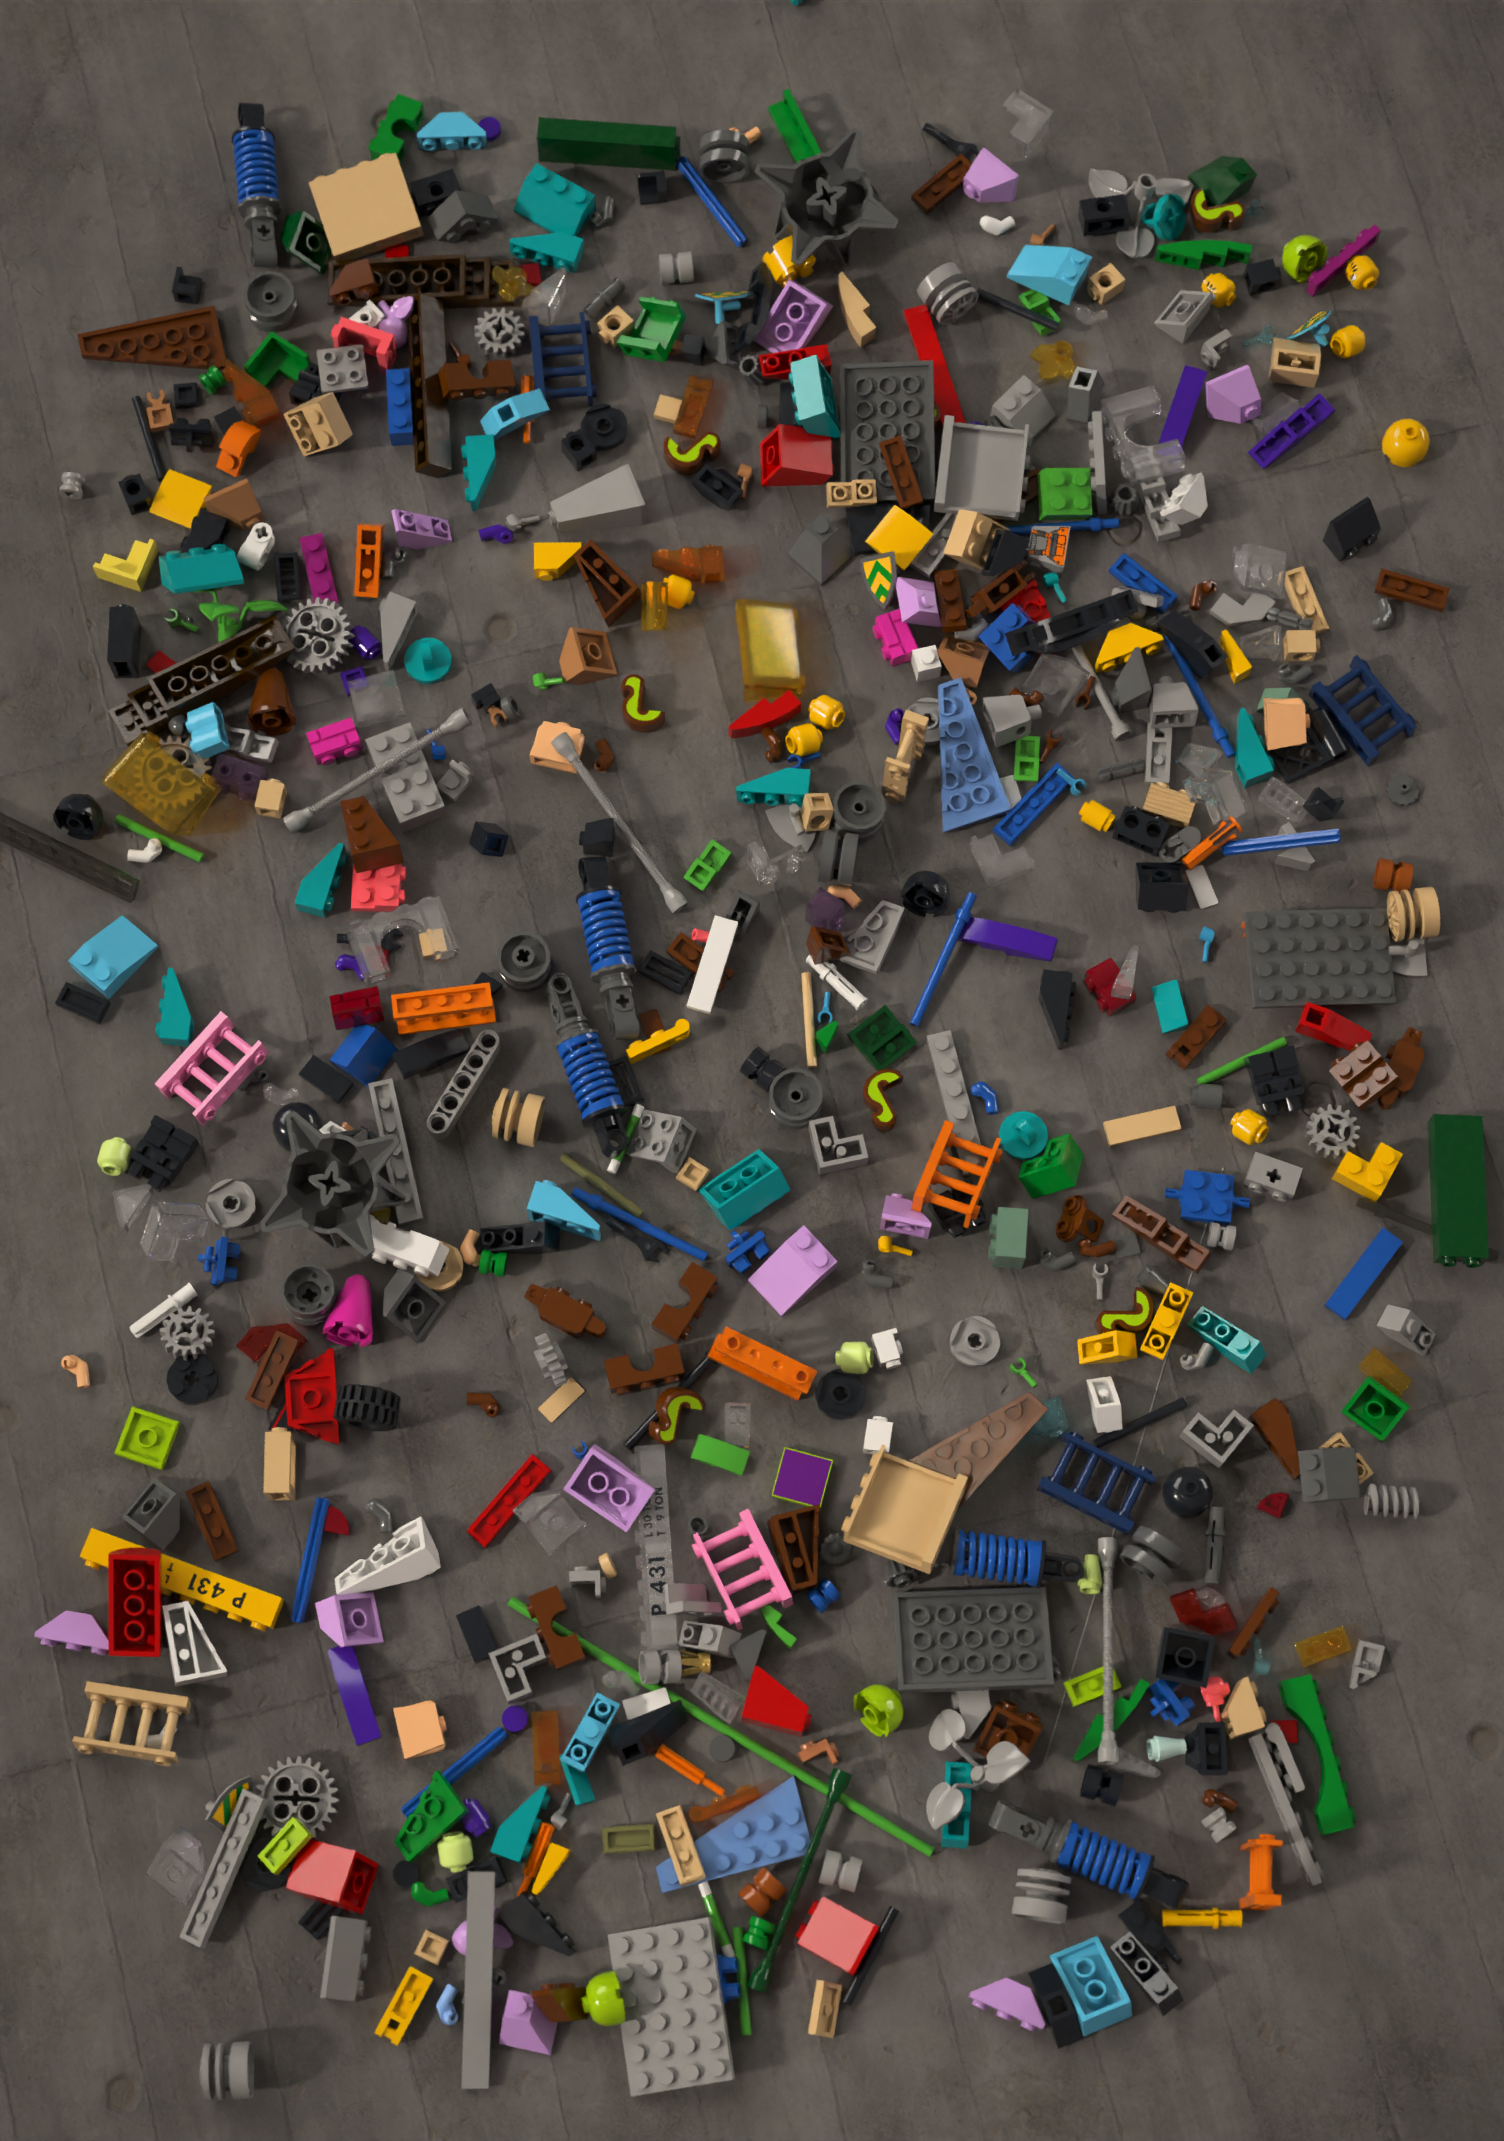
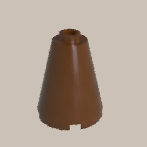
[248,667,296,736]

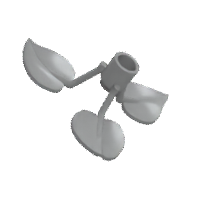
[1089,168,1194,259]
[926,1709,1030,1831]

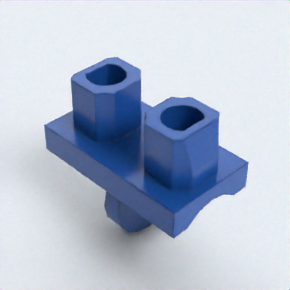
[725,1230,770,1275]
[198,1236,240,1286]
[1147,1679,1195,1727]
[716,1955,741,2004]

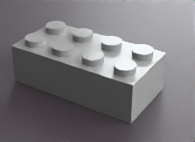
[365,722,447,833]

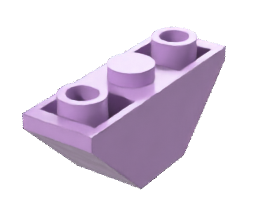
[392,509,452,550]
[34,1610,109,1656]
[968,1978,1045,2032]

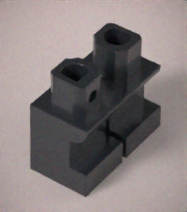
[289,363,342,406]
[928,1178,986,1238]

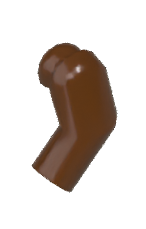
[1189,580,1217,611]
[1009,687,1044,707]
[761,727,782,763]
[594,738,615,773]
[1078,1238,1117,1258]
[467,1393,500,1418]
[1202,1789,1239,1813]

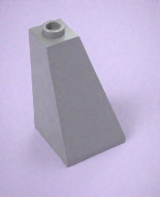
[548,464,646,532]

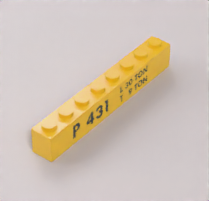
[80,1528,285,1632]

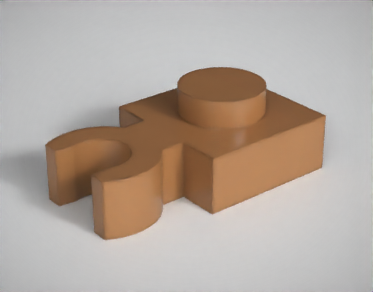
[146,390,174,433]

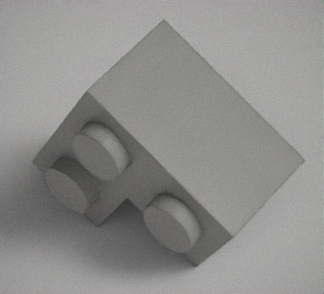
[808,1116,868,1175]
[1179,1410,1254,1469]
[489,1634,547,1705]

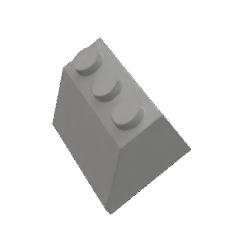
[320,1916,371,2002]

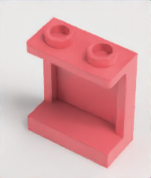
[331,317,398,375]

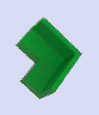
[244,331,311,390]
[1018,1133,1084,1199]

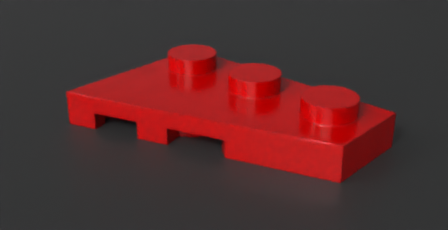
[998,578,1055,660]

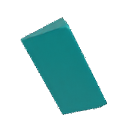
[1151,979,1188,1034]
[559,1755,595,1807]

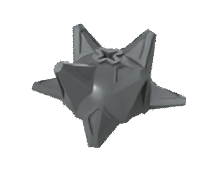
[754,128,899,267]
[260,1111,406,1257]

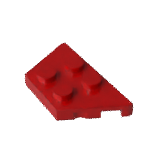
[284,1348,340,1445]

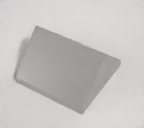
[1154,290,1214,344]

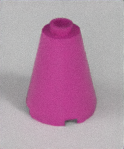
[323,1274,373,1347]

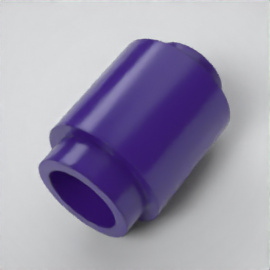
[348,625,382,660]
[460,1797,492,1838]

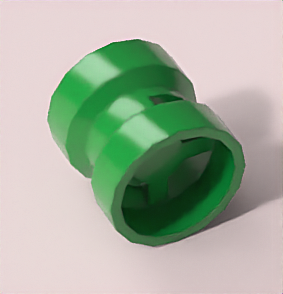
[479,1249,508,1278]
[742,1916,776,1951]

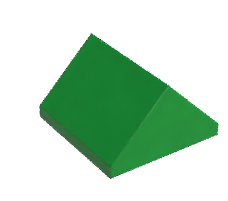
[1341,1376,1410,1442]

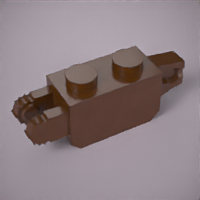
[964,559,1036,619]
[1377,1027,1425,1110]
[524,1284,607,1339]

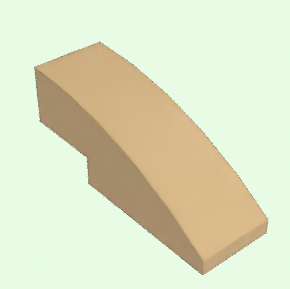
[838,272,876,348]

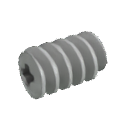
[1363,1484,1419,1520]

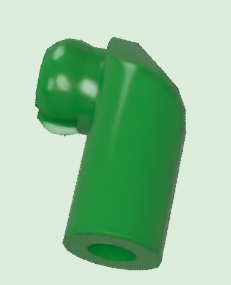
[411,1882,450,1907]

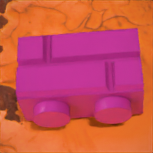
[872,609,919,667]
[306,717,362,765]

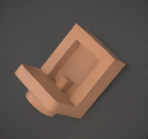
[798,1738,840,1766]

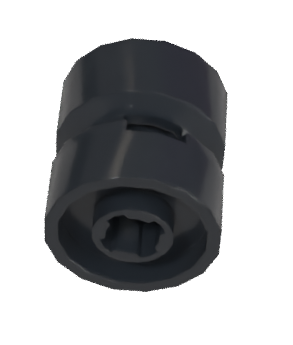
[740,1047,786,1092]
[1080,1764,1124,1807]

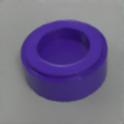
[478,117,501,141]
[502,1706,528,1732]

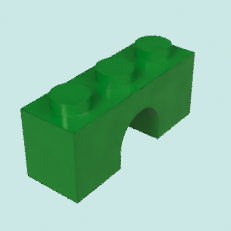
[368,93,425,163]

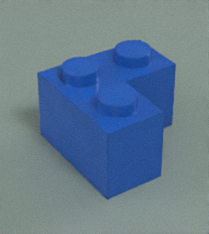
[978,603,1035,673]

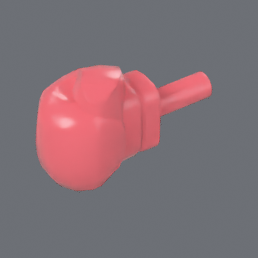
[1200,1676,1230,1722]

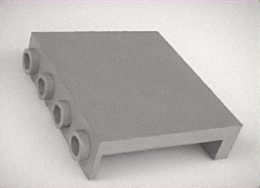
[934,415,1033,521]

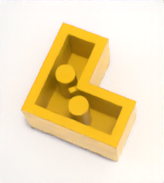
[1332,1142,1403,1203]

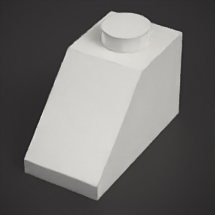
[1086,1376,1122,1433]

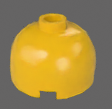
[1382,419,1430,467]

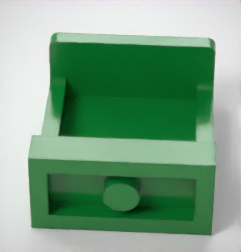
[617,297,687,363]

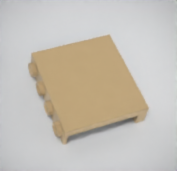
[309,153,424,261]
[841,1444,968,1574]

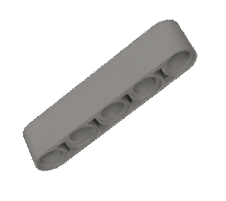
[427,1030,501,1140]

